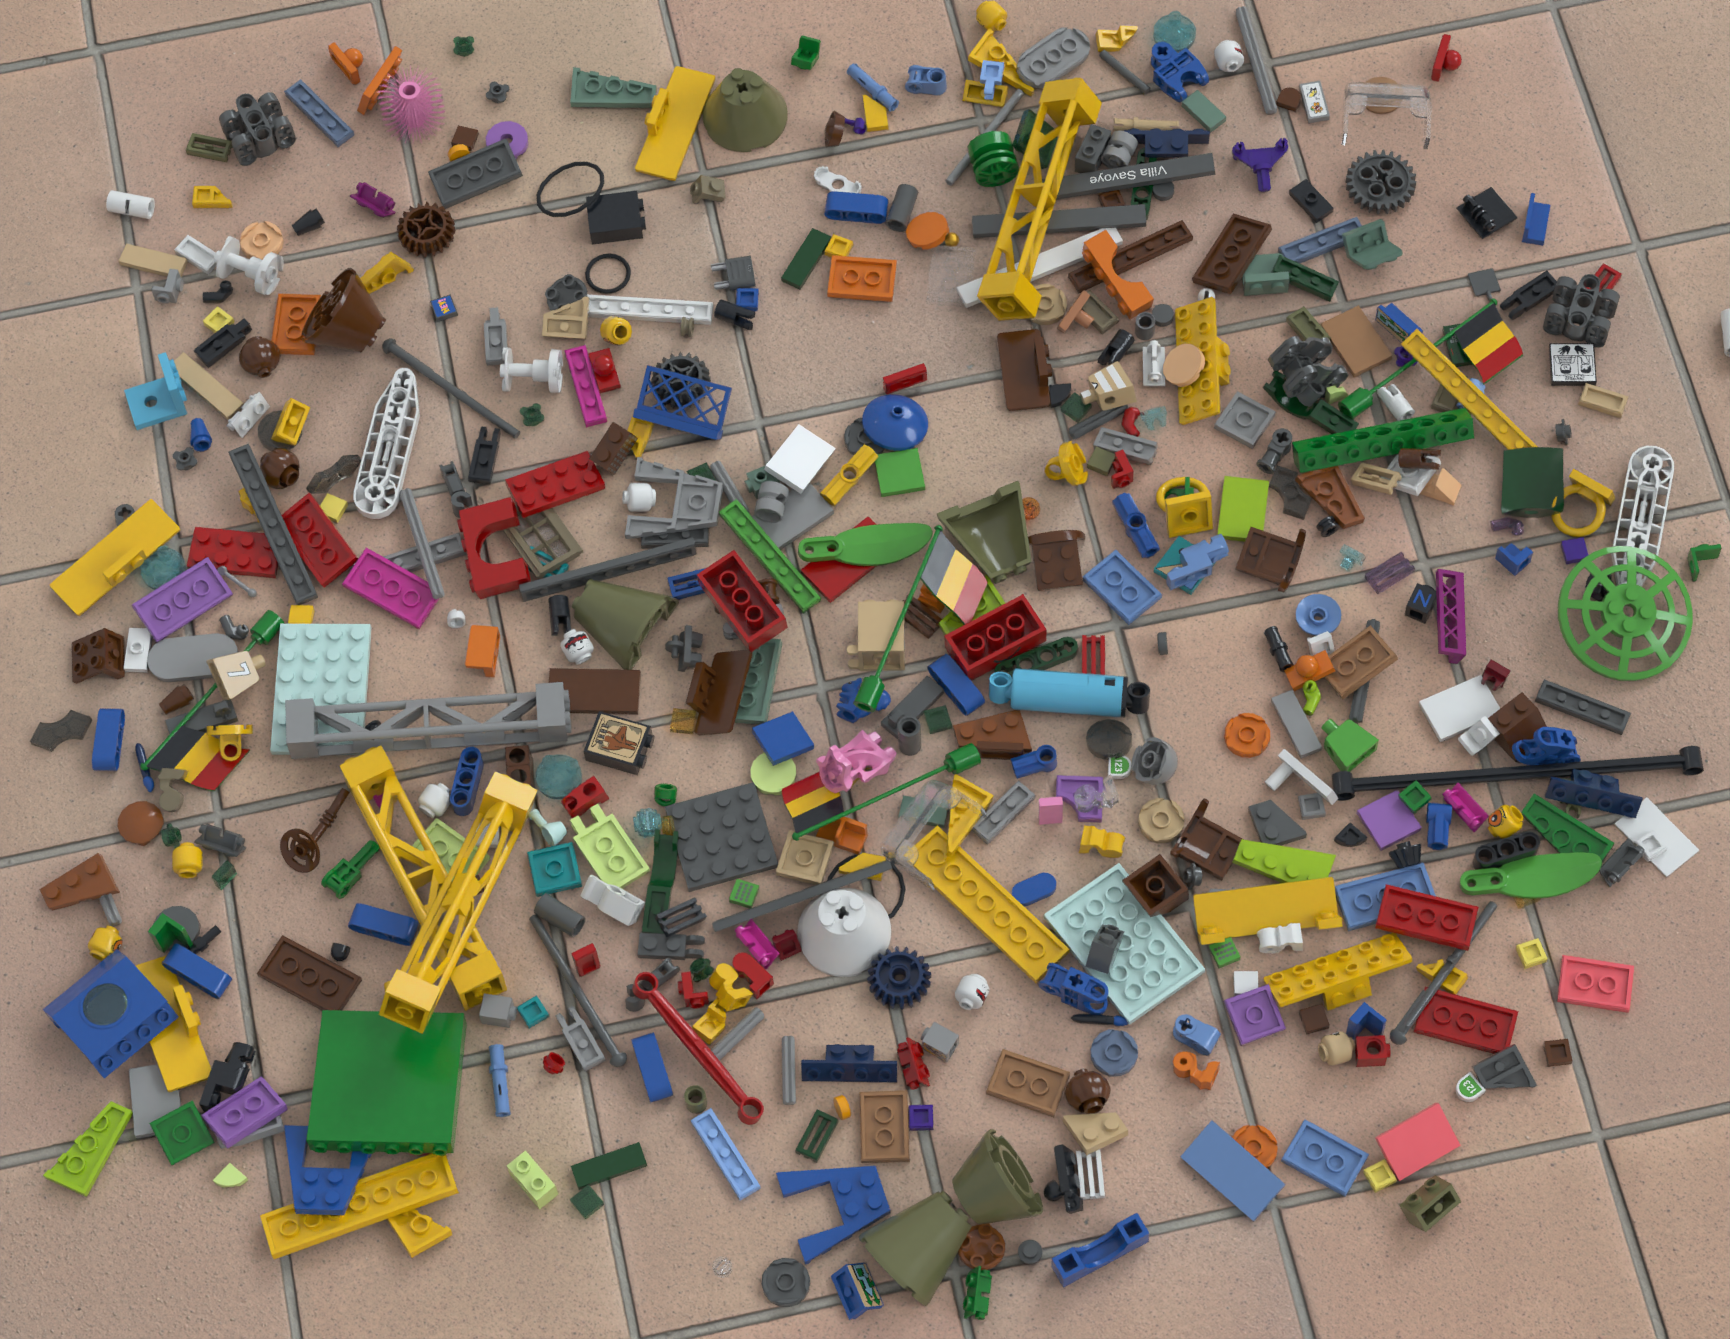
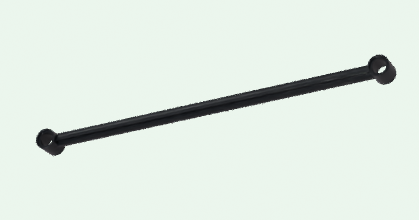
[1331,746,1704,801]

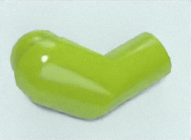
[1303,680,1321,716]

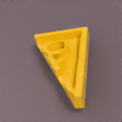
[946,774,994,857]
[387,1209,452,1258]

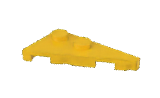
[968,28,1034,96]
[360,252,414,294]

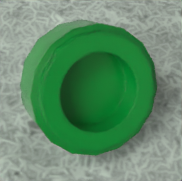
[654,783,677,807]

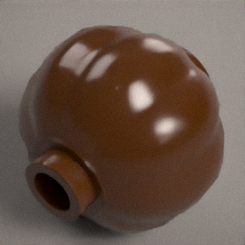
[239,336,280,378]
[260,448,300,489]
[1065,1069,1111,1114]

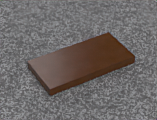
[1192,213,1272,294]
[549,668,641,715]
[257,935,362,1011]

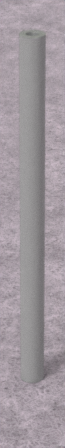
[945,89,1024,186]

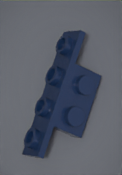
[1124,128,1210,158]
[1545,769,1643,818]
[801,1044,897,1082]

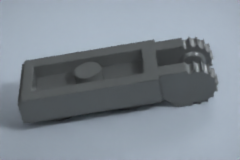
[638,933,705,960]

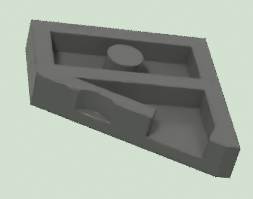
[1248,800,1307,846]
[1472,1044,1537,1088]

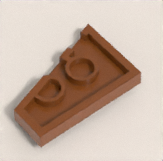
[1295,466,1365,529]
[953,710,1032,753]
[39,853,120,911]

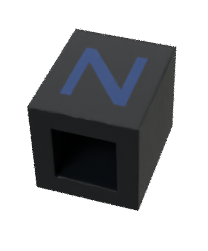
[1405,583,1437,624]

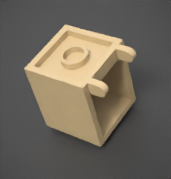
[847,599,905,671]

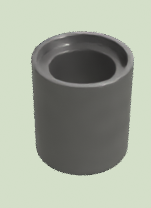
[1135,312,1155,340]

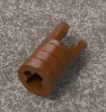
[1398,448,1441,470]

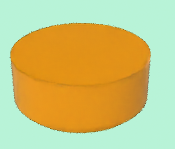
[448,144,470,162]
[833,1095,851,1120]

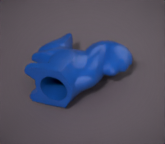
[836,678,891,723]

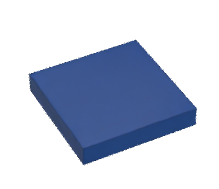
[752,711,814,766]

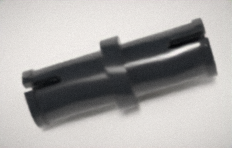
[1264,626,1294,672]

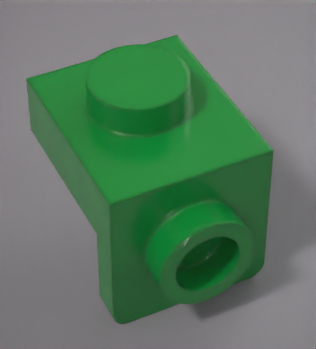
[791,35,821,70]

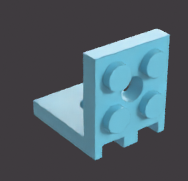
[124,352,187,430]

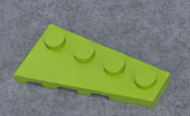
[1232,839,1336,883]
[43,1101,133,1197]

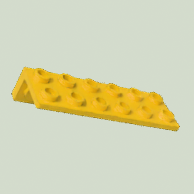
[1193,877,1343,945]

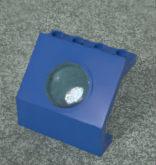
[42,949,179,1078]

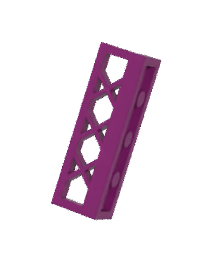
[1436,568,1467,664]

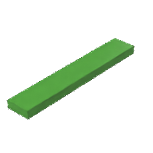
[719,499,821,613]

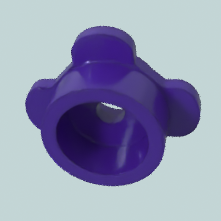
[1394,346,1417,367]

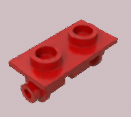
[897,1037,930,1090]

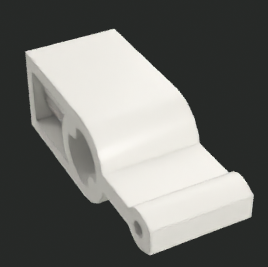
[580,875,645,926]

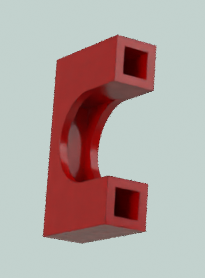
[457,497,531,599]

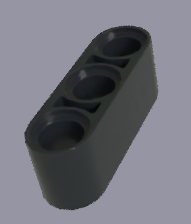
[1473,831,1540,870]

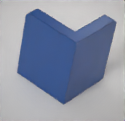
[1495,543,1533,576]

